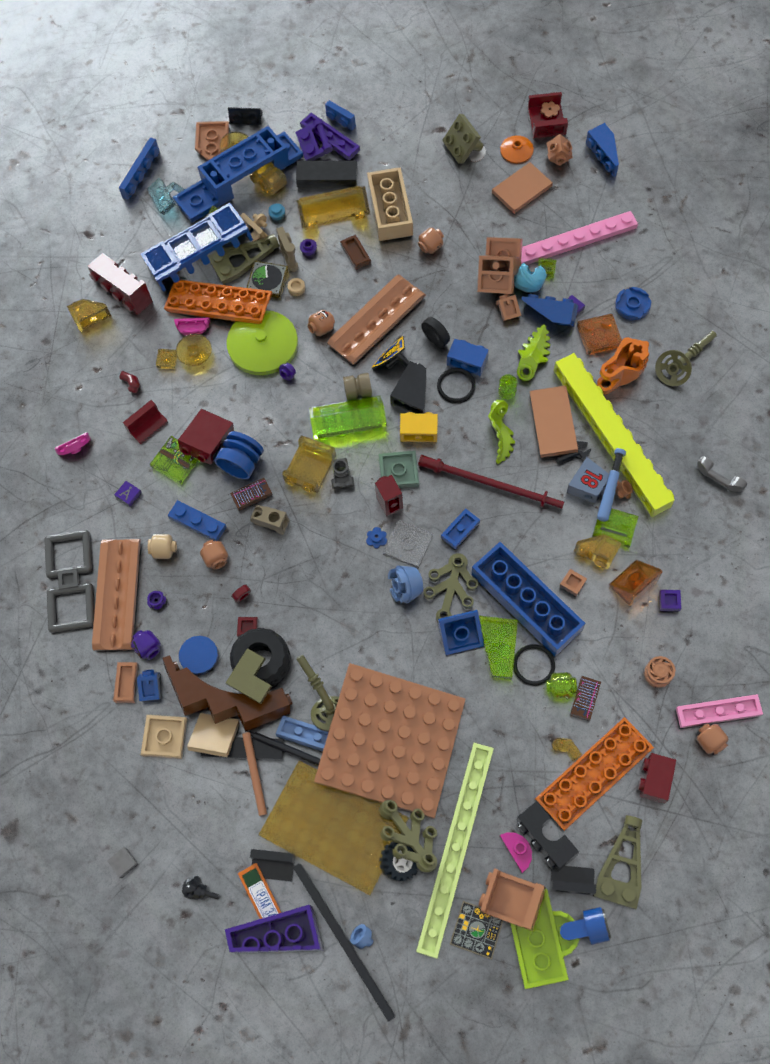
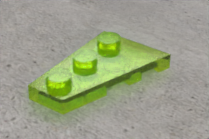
[479,615,518,679]

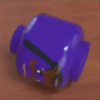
[131,630,161,660]

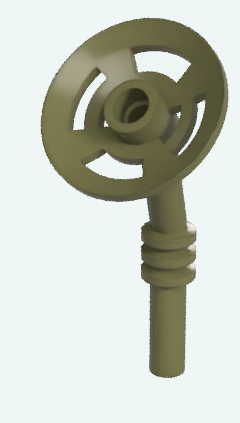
[655,331,717,386]
[296,655,339,732]

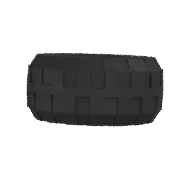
[230,628,291,686]

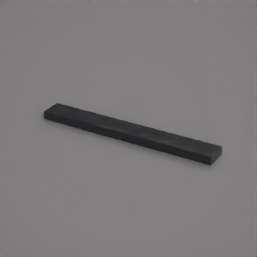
[293,863,396,1022]

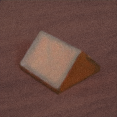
[609,560,663,606]

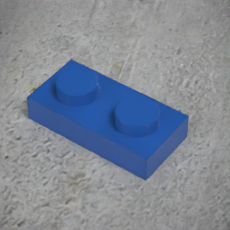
[325,100,356,131]
[441,508,480,549]

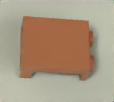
[479,868,546,932]

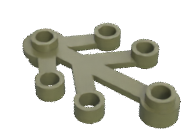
[424,553,478,623]
[379,800,437,872]

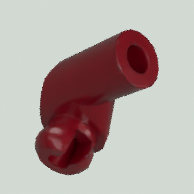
[119,371,140,393]

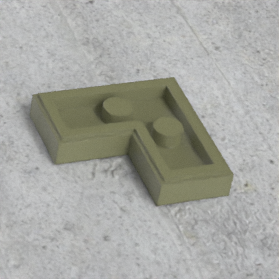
[226,648,272,704]

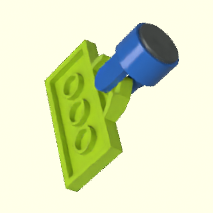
[510,889,611,989]

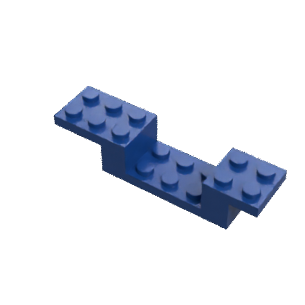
[173,126,304,223]

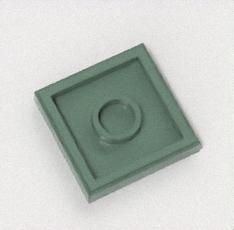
[379,450,419,489]

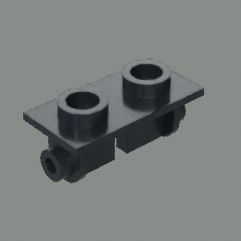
[228,107,263,125]

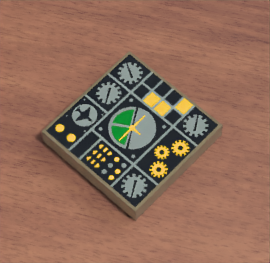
[450,901,503,959]

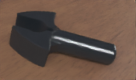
[556,441,591,464]

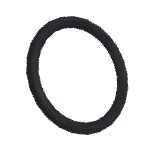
[437,368,476,402]
[513,644,555,685]

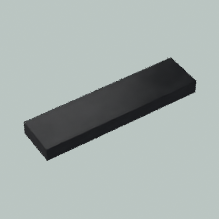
[200,737,284,761]

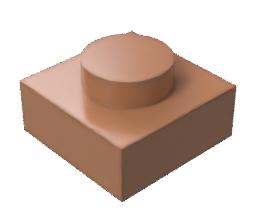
[559,569,587,596]

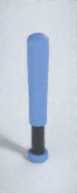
[597,448,626,522]

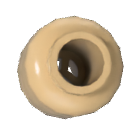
[148,534,177,559]

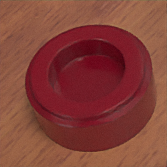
[231,584,251,602]

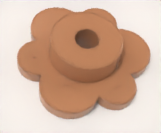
[541,102,560,118]

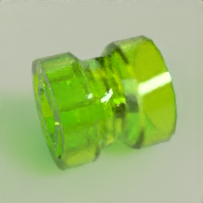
[498,374,518,399]

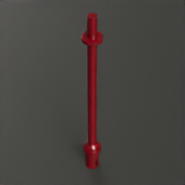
[418,455,564,509]

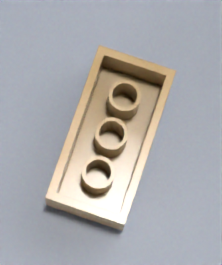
[367,167,413,241]

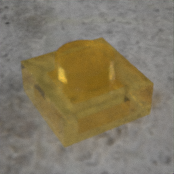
[156,349,177,369]

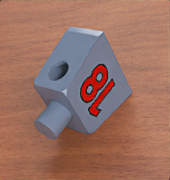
[566,457,616,503]

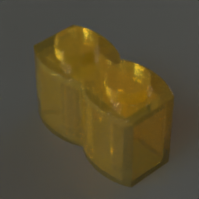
[249,162,287,195]

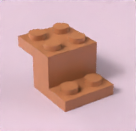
[477,237,523,294]

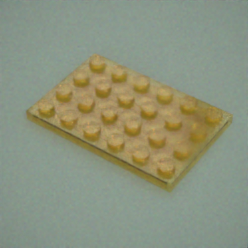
[259,760,409,896]

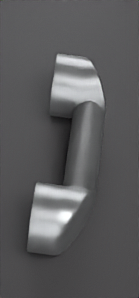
[697,457,747,492]

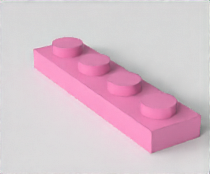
[676,694,763,728]

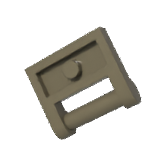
[276,226,299,272]

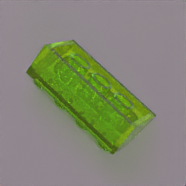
[309,395,387,440]

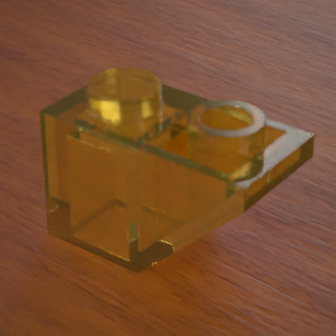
[574,534,622,569]

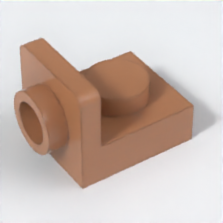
[496,294,521,321]

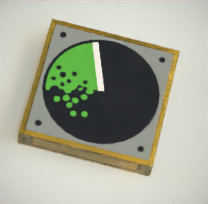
[246,261,289,298]

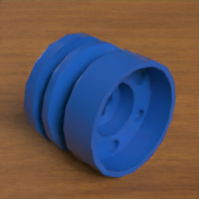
[214,431,264,480]

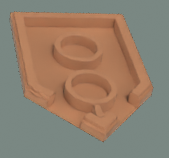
[195,121,229,160]

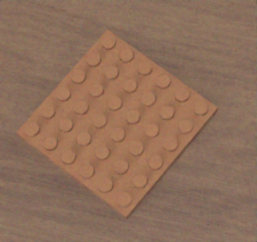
[314,663,465,819]

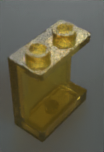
[282,435,336,493]

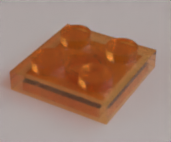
[577,313,622,355]

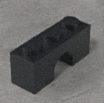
[517,801,579,871]

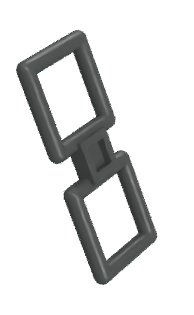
[44,530,94,633]

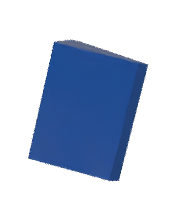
[438,610,484,655]

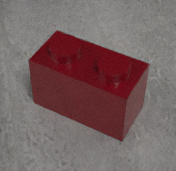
[375,475,403,516]
[638,753,677,804]

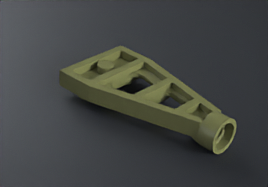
[208,234,280,285]
[593,815,643,910]

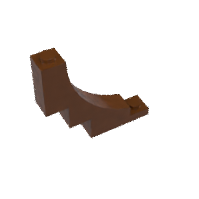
[162,655,292,732]

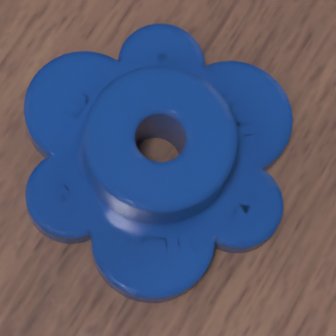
[366,527,387,548]

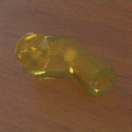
[552,738,582,761]

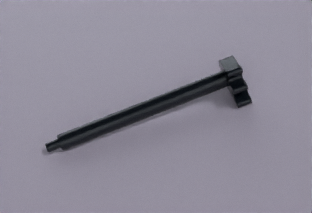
[249,731,320,766]

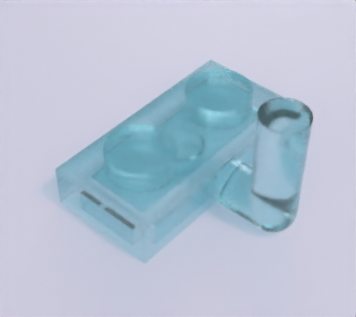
[147,178,185,215]

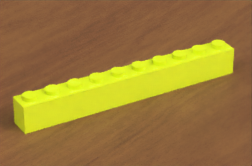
[554,353,675,517]

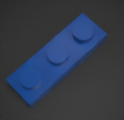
[168,500,226,541]

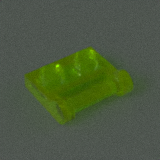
[592,508,639,548]

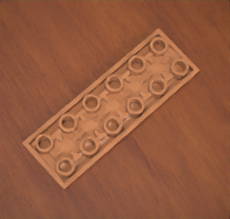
[328,275,426,365]
[92,539,141,651]

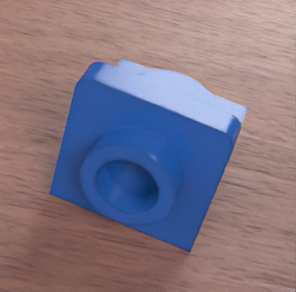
[137,670,161,701]

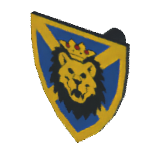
[371,336,409,369]

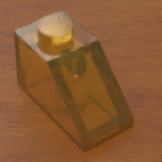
[67,299,111,331]

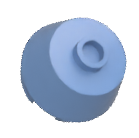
[388,565,423,604]

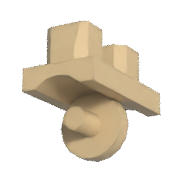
[240,212,268,242]

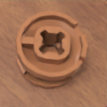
[644,656,676,688]

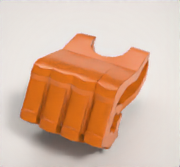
[597,337,649,395]

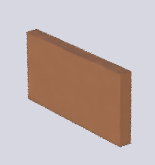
[530,386,578,458]

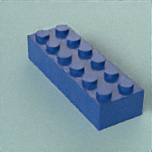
[471,542,586,656]

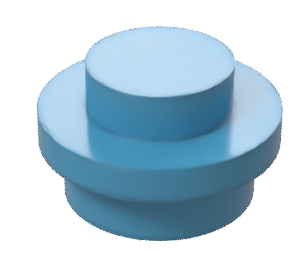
[268,204,285,220]

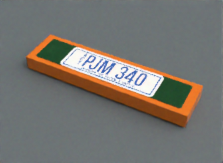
[238,863,282,919]

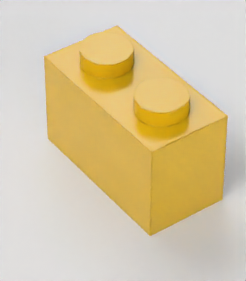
[400,412,438,442]

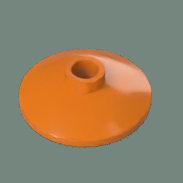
[500,136,534,164]

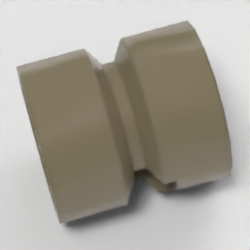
[343,373,372,400]

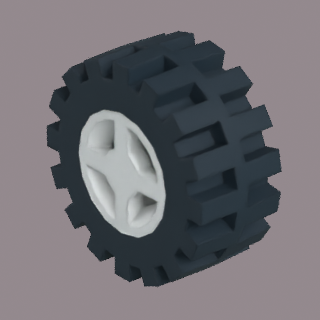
[379,842,418,881]

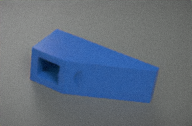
[586,123,619,177]
[522,294,578,327]

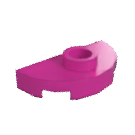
[174,318,210,337]
[55,433,91,455]
[500,832,532,873]

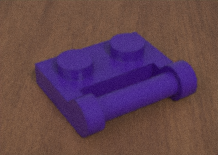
[295,119,333,161]

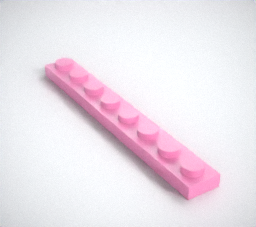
[521,211,638,265]

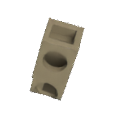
[250,505,290,535]

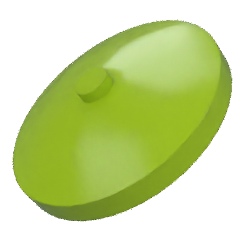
[227,310,298,375]

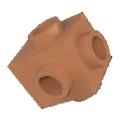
[547,134,573,166]

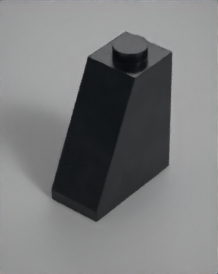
[390,361,426,414]

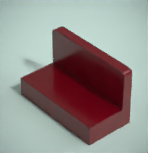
[123,400,168,444]

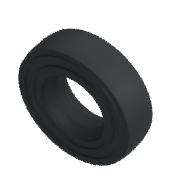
[421,317,450,348]

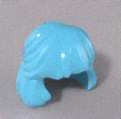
[514,263,547,293]

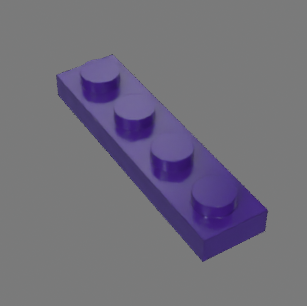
[300,113,360,161]

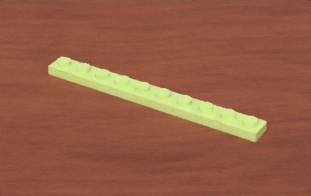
[416,743,494,959]

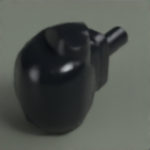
[182,876,219,900]

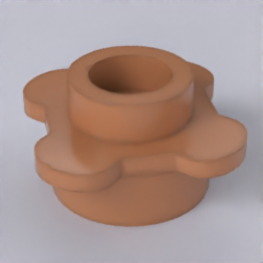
[616,480,633,499]

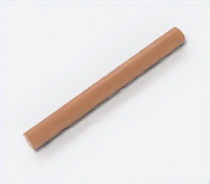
[242,732,267,816]

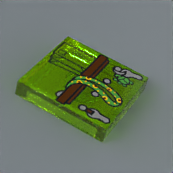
[150,436,198,484]

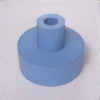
[350,924,373,949]

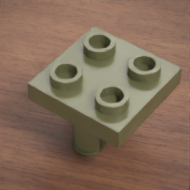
[442,114,483,164]

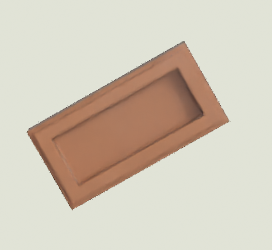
[113,662,139,703]

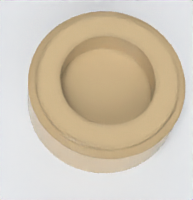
[287,278,305,296]

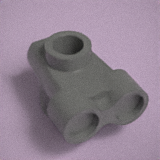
[331,458,354,489]

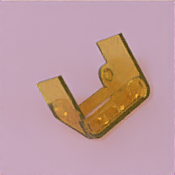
[295,186,370,230]

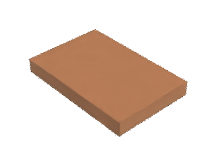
[492,162,553,214]

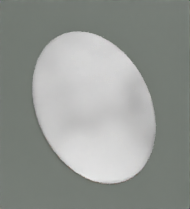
[469,146,486,162]

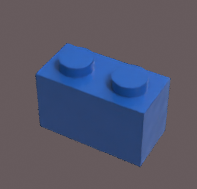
[447,339,489,376]

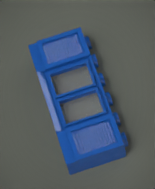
[140,203,253,292]

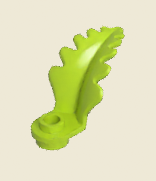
[517,325,551,381]
[488,400,515,464]

